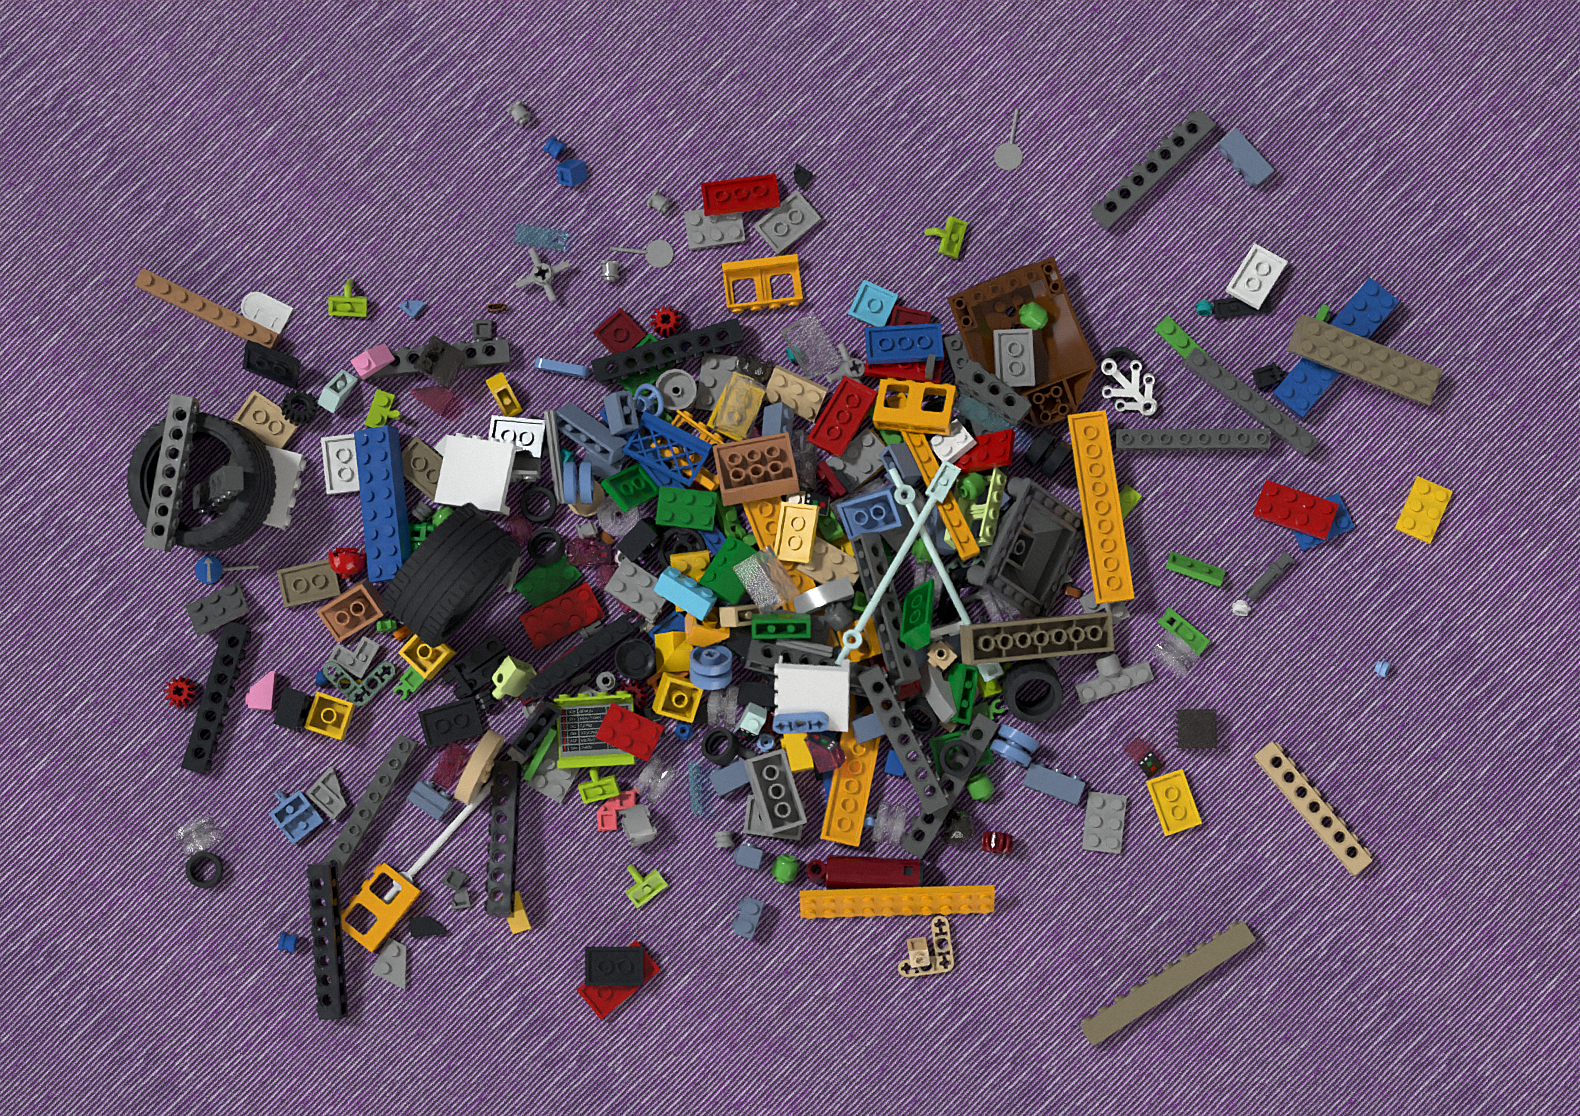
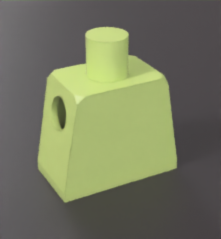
[492,655,537,700]

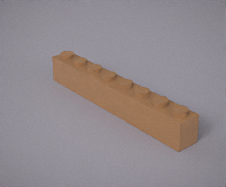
[134,268,281,349]

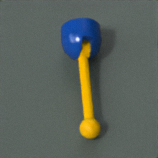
[315,670,362,686]

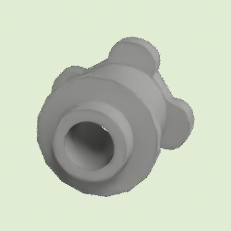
[506,100,531,125]
[646,189,671,214]
[600,260,620,282]
[575,520,598,545]
[595,671,618,692]

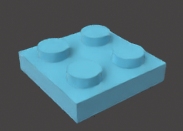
[848,280,898,327]

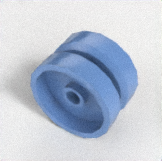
[563,462,594,504]
[690,644,732,690]
[990,724,1039,767]

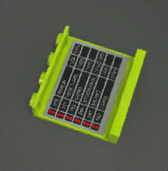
[554,691,637,769]

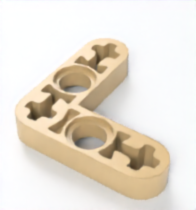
[898,916,954,977]

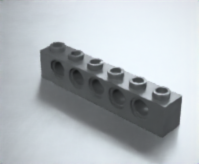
[192,466,243,514]

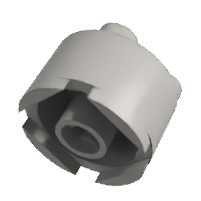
[619,803,657,848]

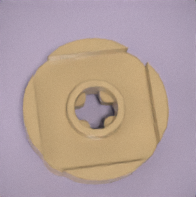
[568,480,605,518]

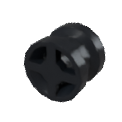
[474,688,498,711]

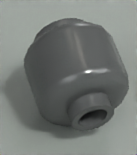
[824,602,853,631]

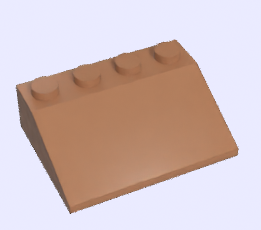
[712,432,800,506]

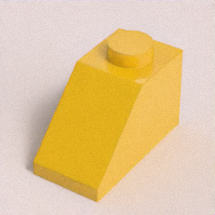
[485,372,523,417]
[500,891,531,934]

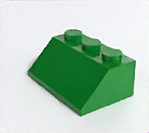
[698,536,767,606]
[900,579,935,651]

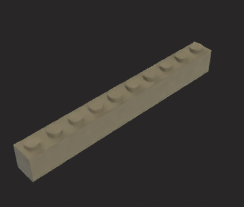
[1079,920,1256,1046]

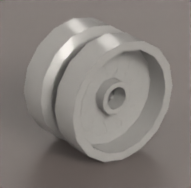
[655,369,698,415]

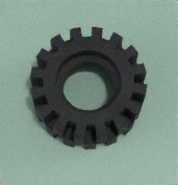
[281,389,318,426]

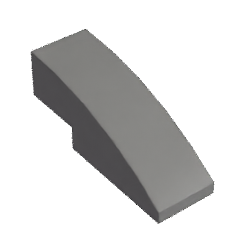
[792,576,854,613]
[919,662,957,724]

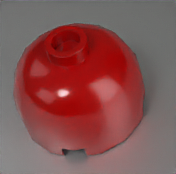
[328,547,367,578]

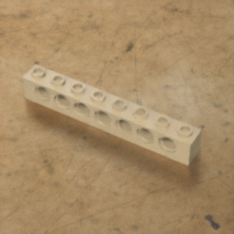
[1253,741,1373,876]

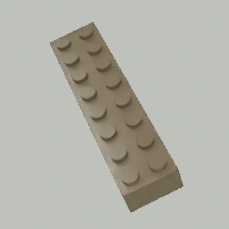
[1286,315,1443,405]
[960,612,1114,665]

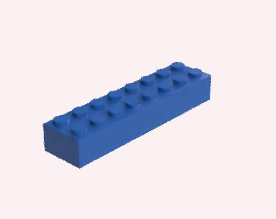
[1271,277,1399,420]
[354,425,411,584]

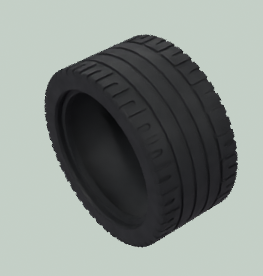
[127,412,277,552]
[381,502,521,648]

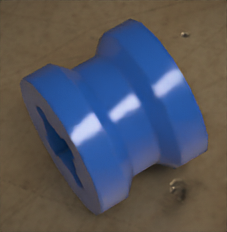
[543,135,566,159]
[278,931,298,953]

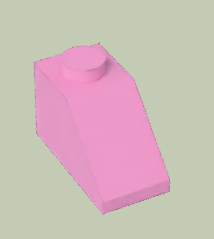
[351,343,395,380]
[246,671,277,711]

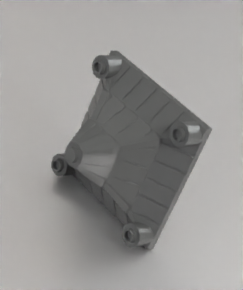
[967,477,1085,619]

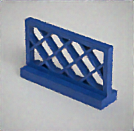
[622,411,713,487]

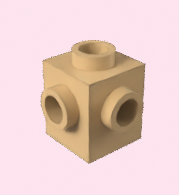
[927,640,957,672]

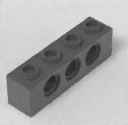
[955,360,1032,428]

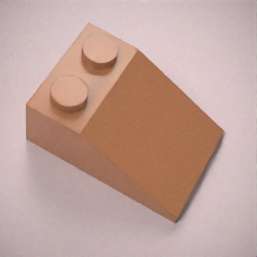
[316,577,388,643]

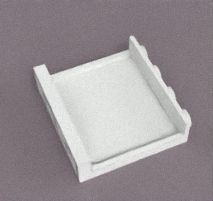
[434,433,523,515]
[216,445,306,530]
[774,656,850,732]

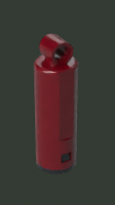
[807,855,924,890]

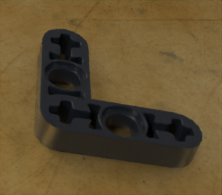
[937,563,985,624]

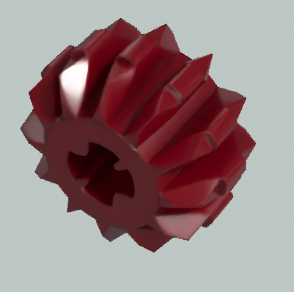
[617,680,648,713]
[981,831,1014,854]

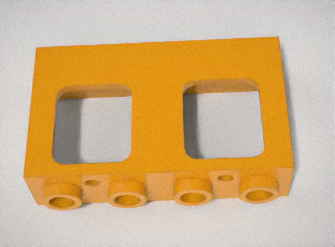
[722,254,803,313]
[873,378,958,436]
[651,410,725,492]
[341,862,422,953]

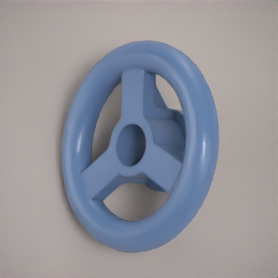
[634,383,664,418]

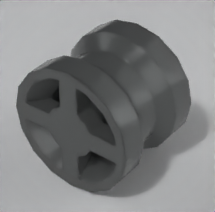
[410,501,434,523]

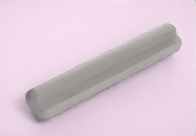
[776,638,833,658]

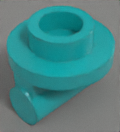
[560,447,575,469]

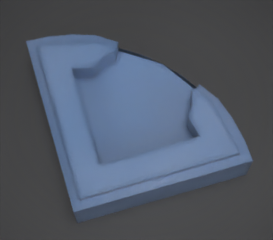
[399,300,426,319]

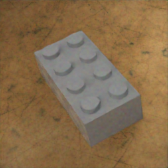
[744,748,807,836]

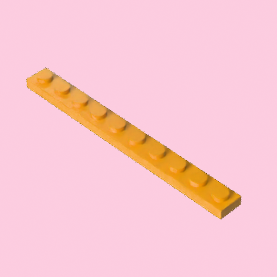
[886,392,980,561]

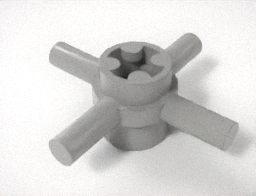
[515,247,570,302]
[827,342,866,384]

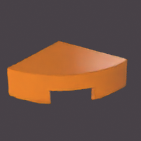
[393,626,412,641]

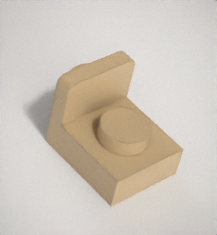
[906,937,930,968]

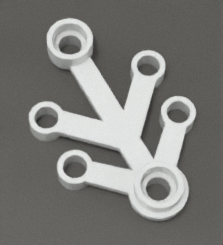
[1101,358,1157,416]

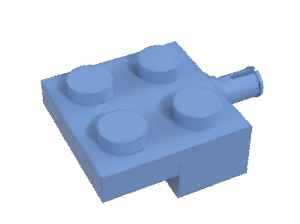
[269,789,324,845]

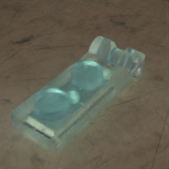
[513,223,569,251]
[688,760,703,816]

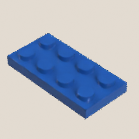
[865,323,944,364]

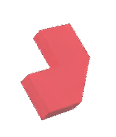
[597,790,636,831]

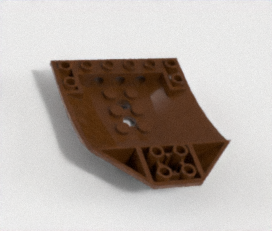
[947,256,1097,428]

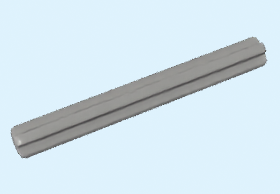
[544,409,565,504]

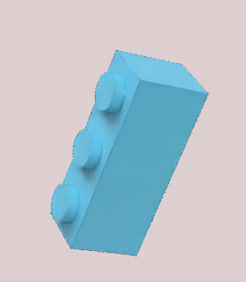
[653,566,718,621]

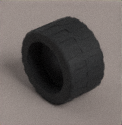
[1001,658,1064,723]

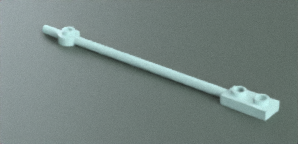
[835,460,961,667]
[889,467,1004,682]

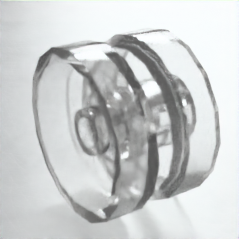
[597,496,642,538]
[913,558,944,603]
[978,588,1021,622]
[1150,631,1200,679]
[707,685,739,728]
[632,755,679,805]
[871,800,907,847]
[173,812,224,857]

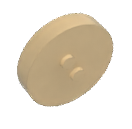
[454,729,505,805]

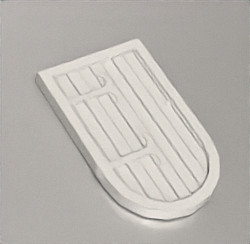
[241,292,293,335]

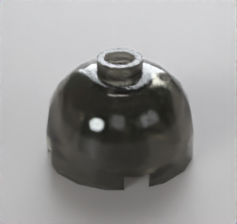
[736,353,775,386]
[940,806,976,846]

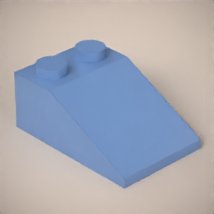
[837,484,908,541]

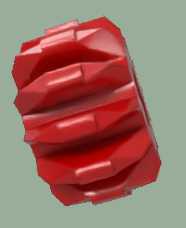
[650,305,682,337]
[163,675,197,708]

